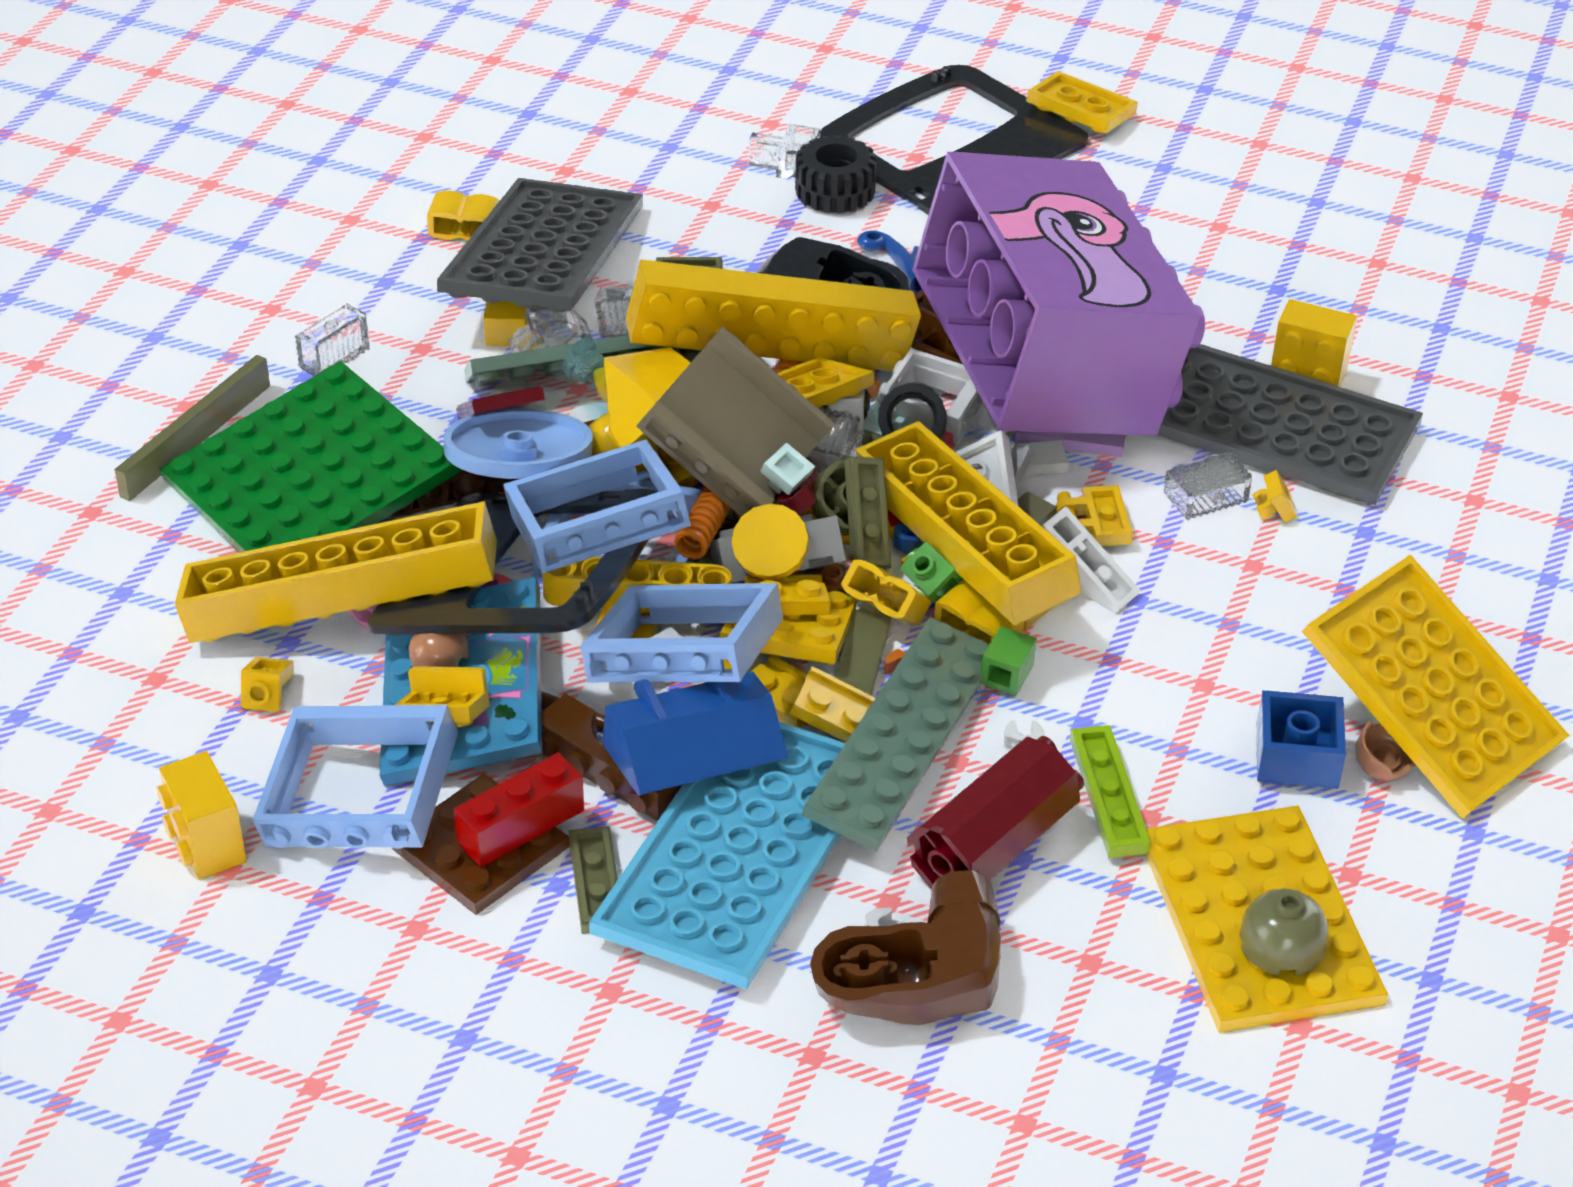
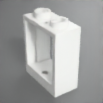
[877,348,984,444]

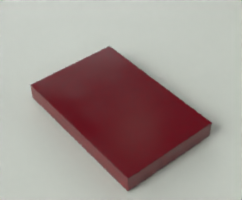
[456,386,545,420]

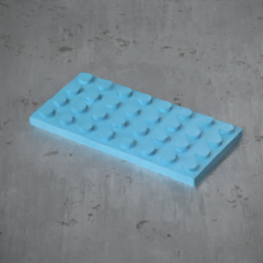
[589,722,845,990]

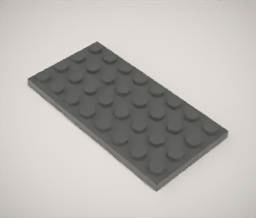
[437,177,643,312]
[1157,344,1423,505]

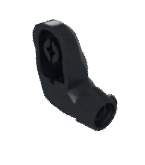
[756,237,910,291]

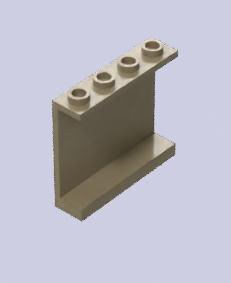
[636,326,835,516]

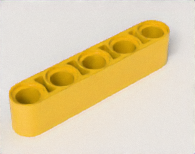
[542,555,732,612]

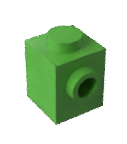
[899,542,963,604]
[981,626,1037,696]

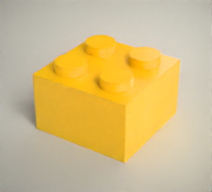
[1271,299,1358,387]
[156,750,247,880]

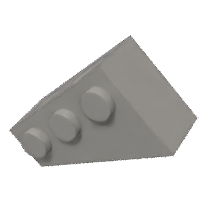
[710,514,846,584]

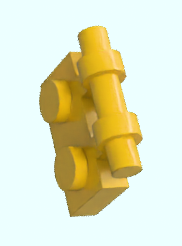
[1056,485,1133,546]

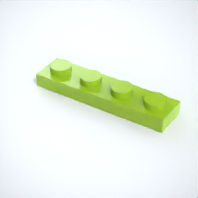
[1070,725,1151,859]

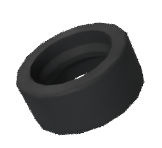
[878,383,947,440]

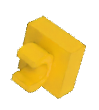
[1252,470,1298,523]

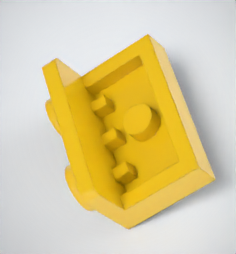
[395,666,490,727]

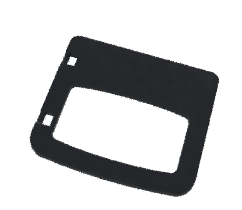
[819,64,1089,215]
[367,489,658,634]

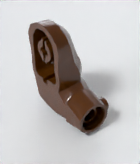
[810,870,1001,1025]

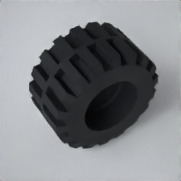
[795,136,877,214]

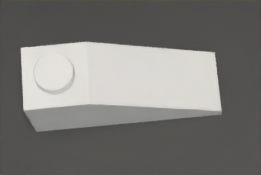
[1042,507,1141,613]

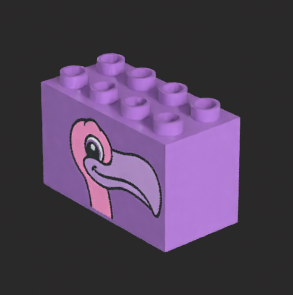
[912,151,1205,436]

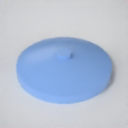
[444,408,593,479]

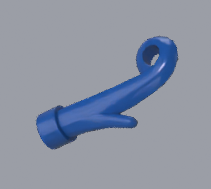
[857,230,923,295]

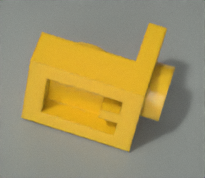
[240,657,294,712]

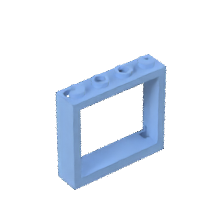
[503,439,691,573]
[580,583,783,683]
[252,705,458,849]

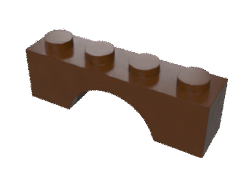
[541,693,682,821]

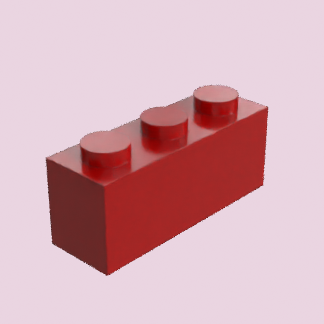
[454,752,585,868]

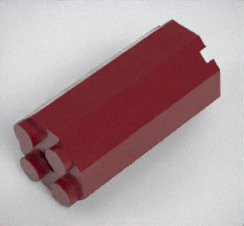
[906,736,1084,890]

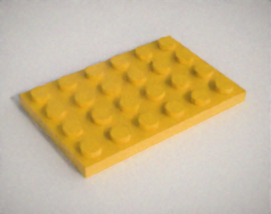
[1301,554,1570,819]
[1145,805,1388,1033]

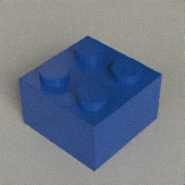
[1256,690,1346,789]

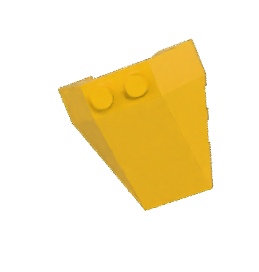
[603,347,691,451]

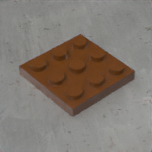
[392,773,569,915]

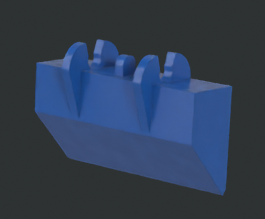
[602,672,788,796]

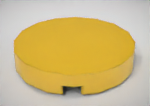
[731,504,810,581]

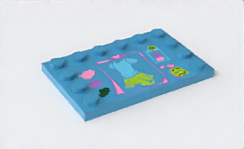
[379,576,542,787]

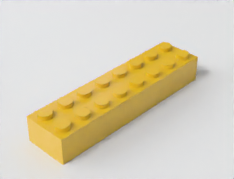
[626,259,921,371]
[855,421,1081,626]
[174,501,497,643]

